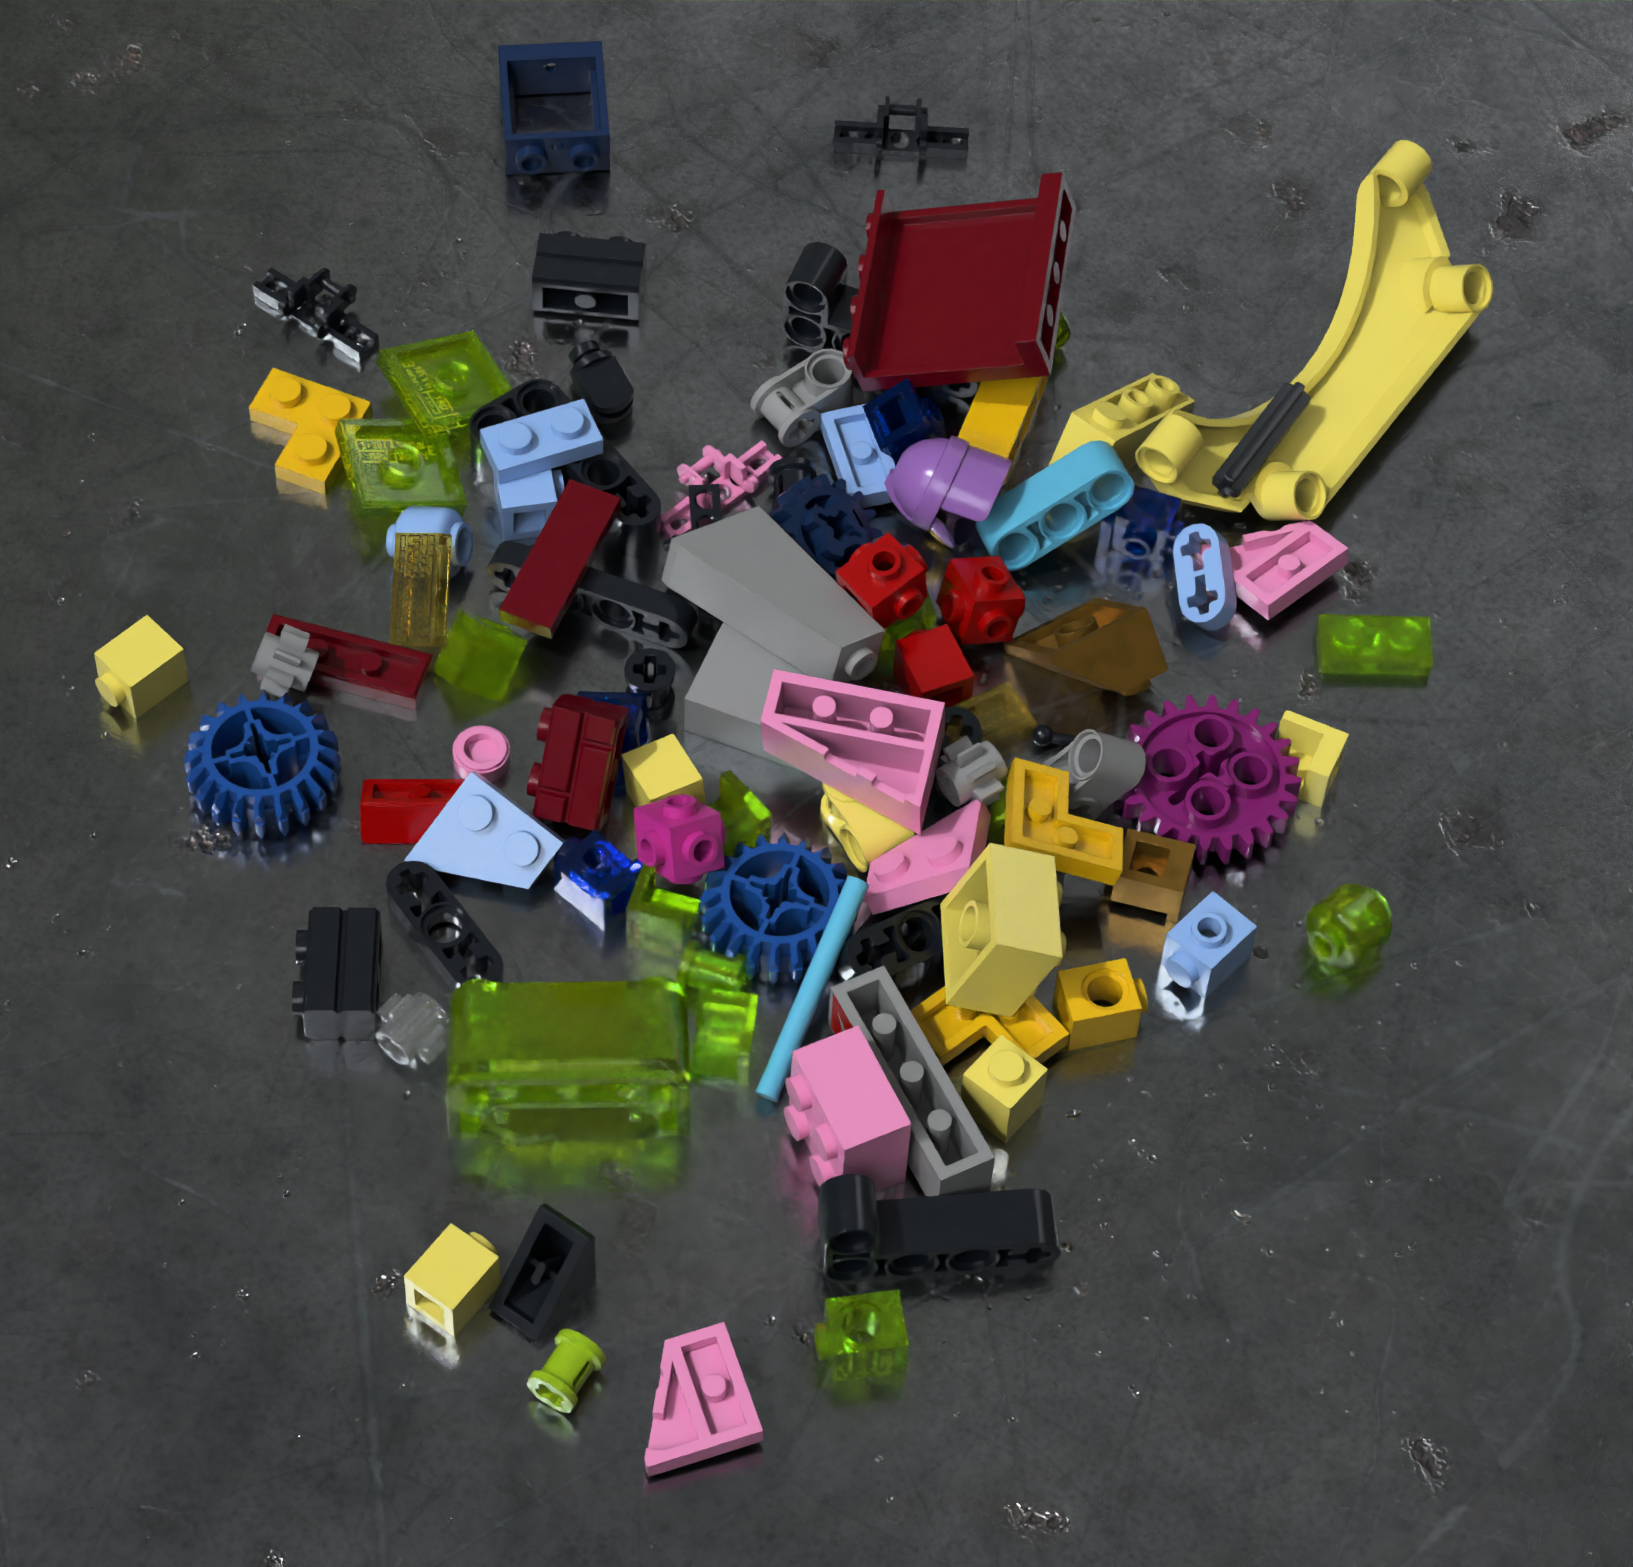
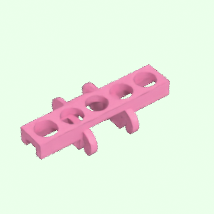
[661,440,783,538]

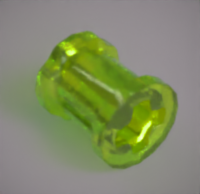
[676,939,747,1006]

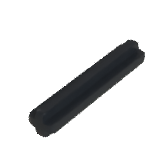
[1212,382,1311,499]

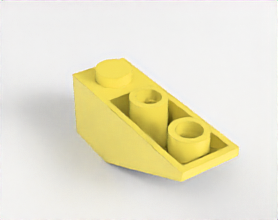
[1048,373,1195,471]

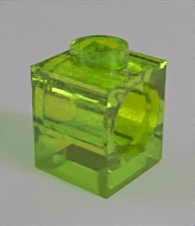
[814,1289,909,1382]

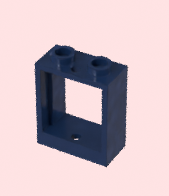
[498,41,610,175]

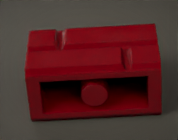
[527,693,630,831]

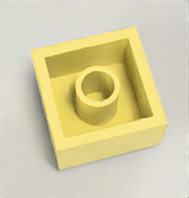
[940,843,1066,1017]

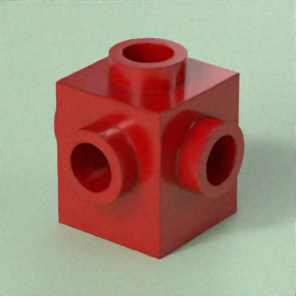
[836,532,928,629]
[936,556,1026,645]

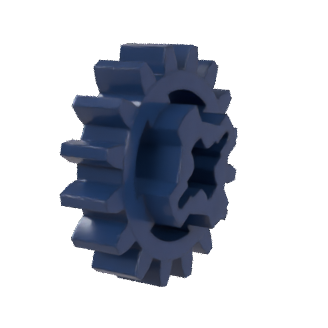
[769,474,883,582]

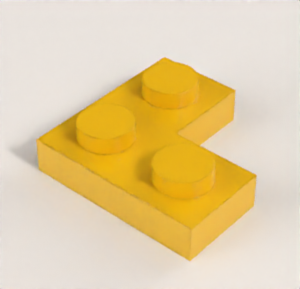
[249,368,372,495]
[1004,757,1123,886]
[910,986,1070,1066]

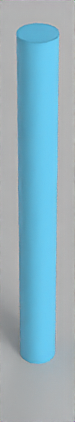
[755,876,869,1102]

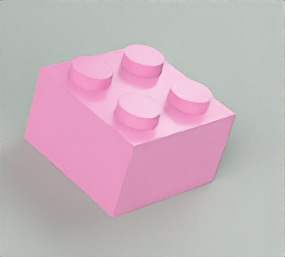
[784,1025,911,1193]

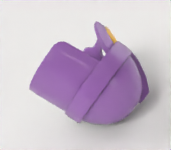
[884,435,1012,548]

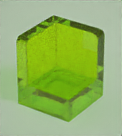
[434,608,528,702]
[708,770,772,857]
[626,863,700,959]
[690,987,759,1086]

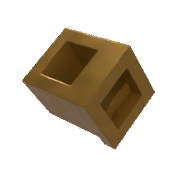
[1111,828,1196,923]

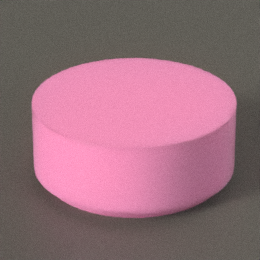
[452,725,510,783]

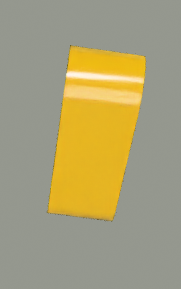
[958,376,1048,486]

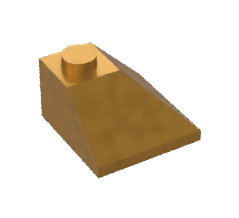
[1003,598,1169,696]

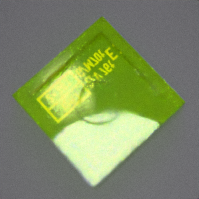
[376,330,512,439]
[334,419,468,517]

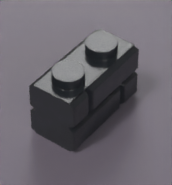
[532,231,646,320]
[292,907,383,1040]

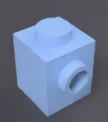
[493,469,565,541]
[1161,891,1257,999]

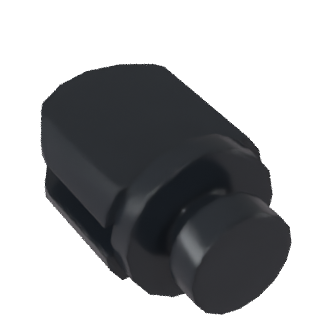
[568,340,634,424]

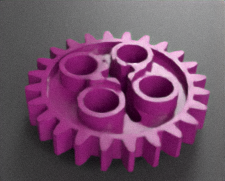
[1117,694,1302,865]

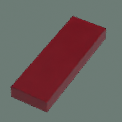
[499,479,621,639]
[254,614,434,711]

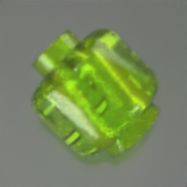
[1305,883,1393,970]

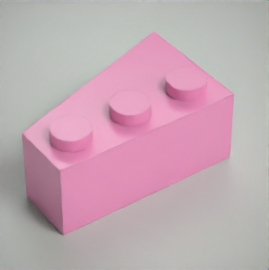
[761,669,945,835]

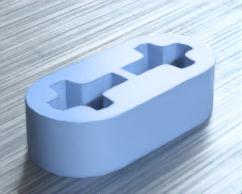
[1173,523,1237,630]

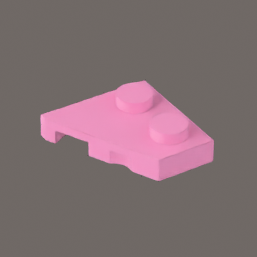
[1194,520,1349,620]
[864,799,991,915]
[644,1322,764,1477]

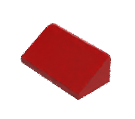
[360,779,465,844]

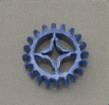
[184,689,342,839]
[700,832,858,985]

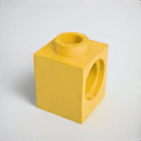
[1053,958,1148,1051]

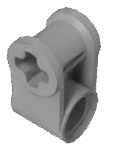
[750,349,853,448]
[1042,729,1146,820]

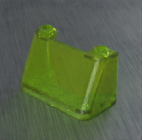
[446,976,691,1139]

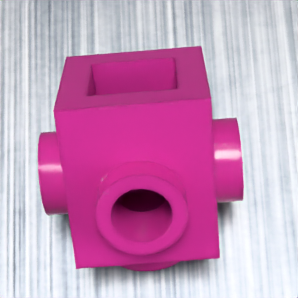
[633,793,726,884]

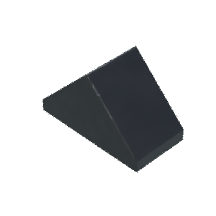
[488,1203,596,1341]

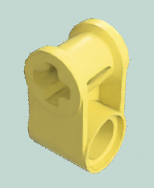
[820,782,915,873]

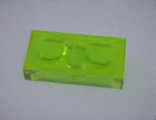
[1316,614,1433,675]

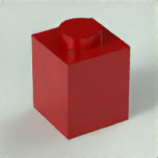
[893,624,975,709]

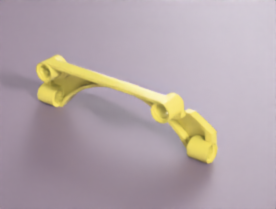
[1135,140,1493,521]

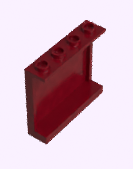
[843,172,1076,391]

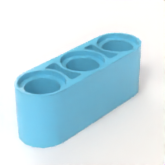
[975,440,1134,571]

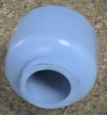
[386,506,473,580]

